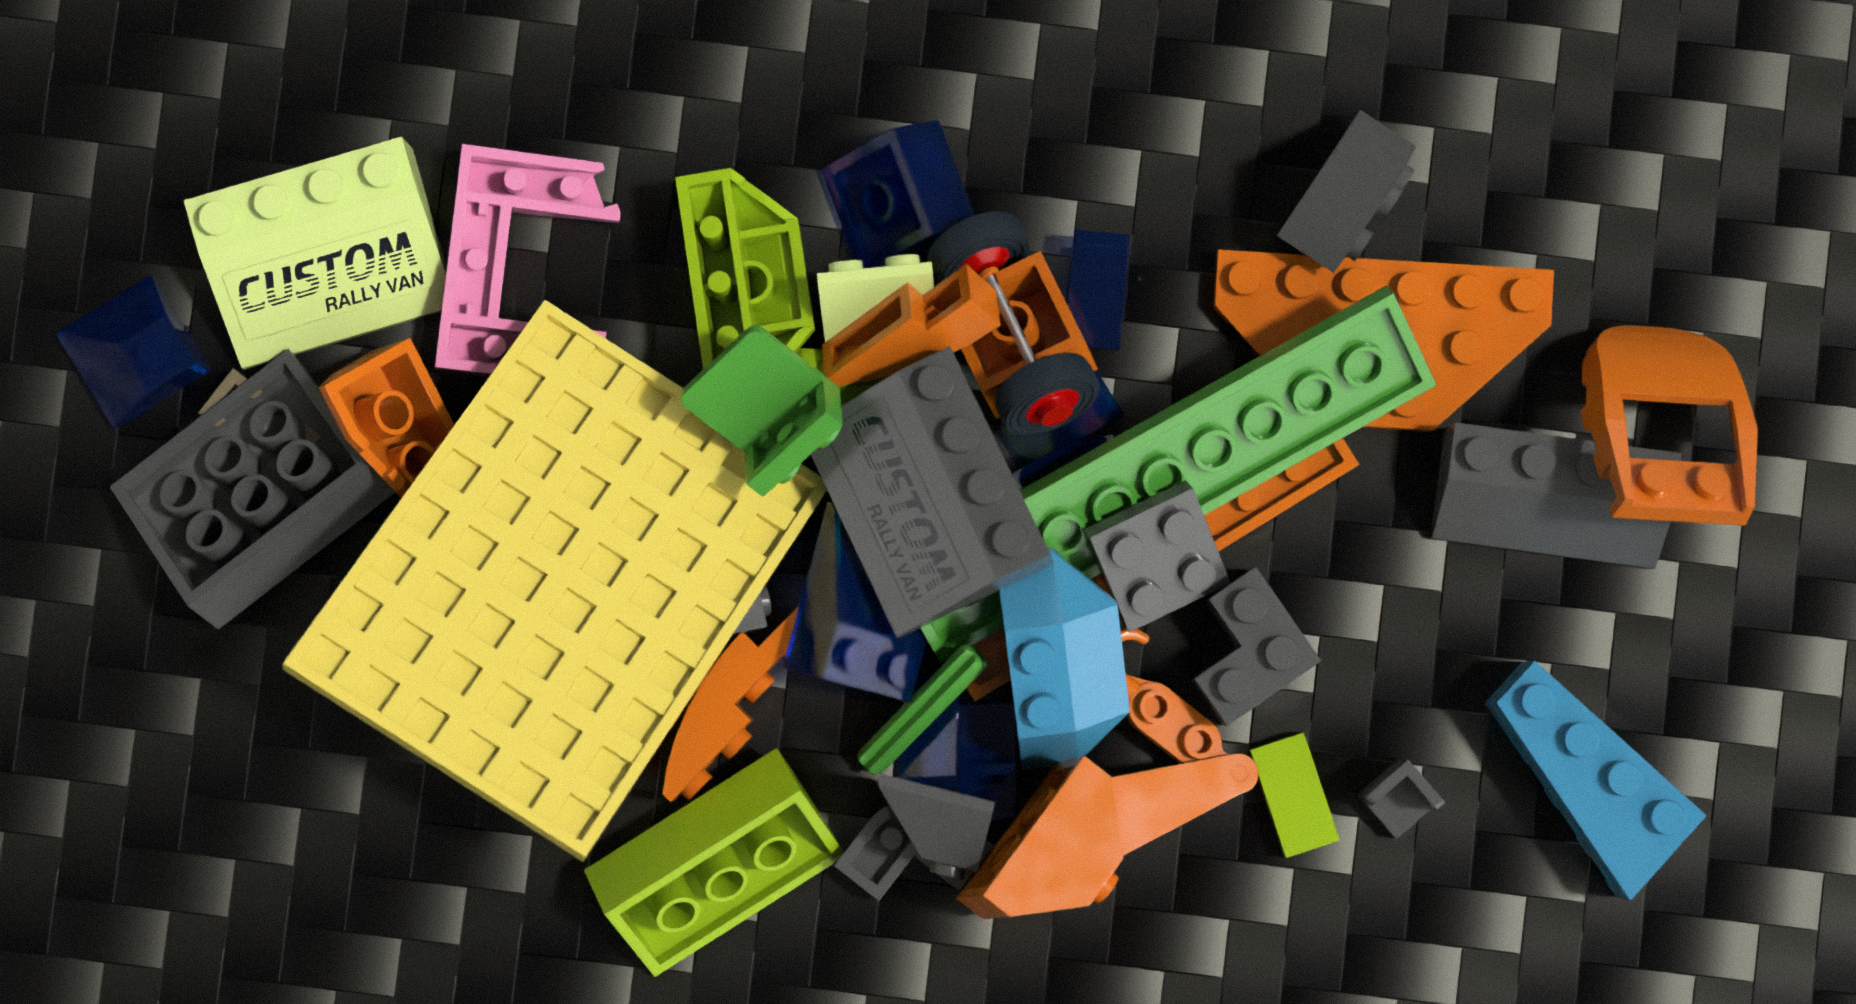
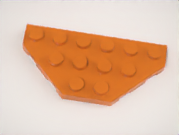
[1213,250,1554,432]

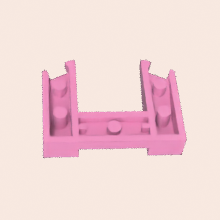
[435,144,621,377]

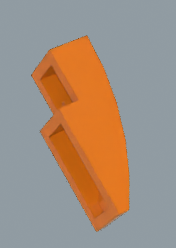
[822,264,1001,386]

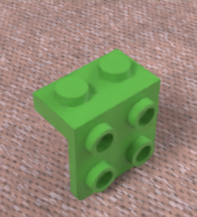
[681,325,843,497]

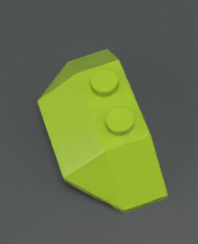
[675,168,815,369]

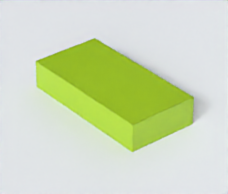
[1248,732,1340,858]

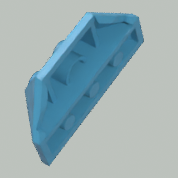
[999,547,1130,770]

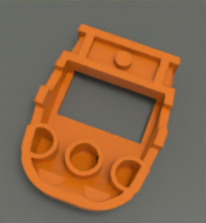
[1581,325,1758,526]

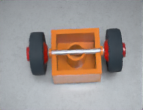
[927,211,1099,436]

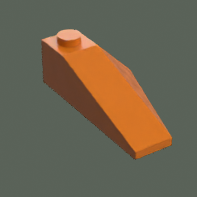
[318,338,454,498]

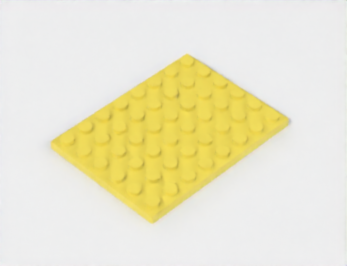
[283,300,828,862]

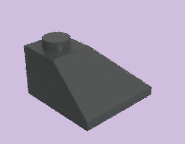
[878,774,995,880]

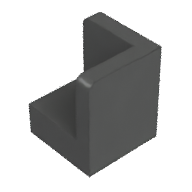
[1357,758,1445,839]

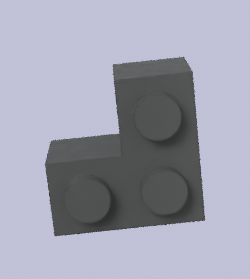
[1277,110,1416,273]
[1189,567,1321,726]

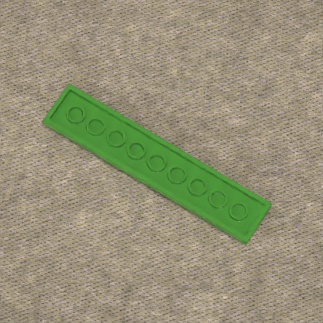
[921,286,1437,663]

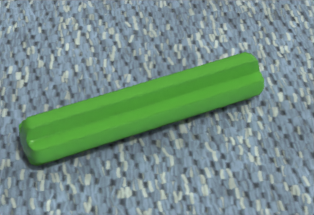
[857,644,987,775]

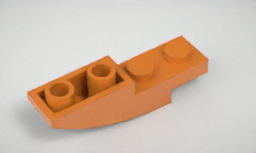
[662,607,816,802]

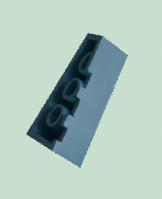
[1485,661,1707,901]

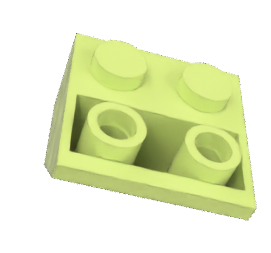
[817,254,934,342]

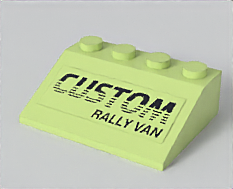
[183,136,447,370]

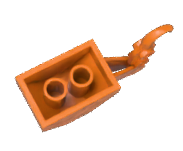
[956,626,1258,919]

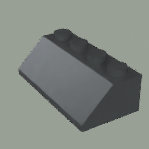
[1430,422,1682,569]

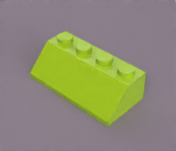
[584,748,844,977]

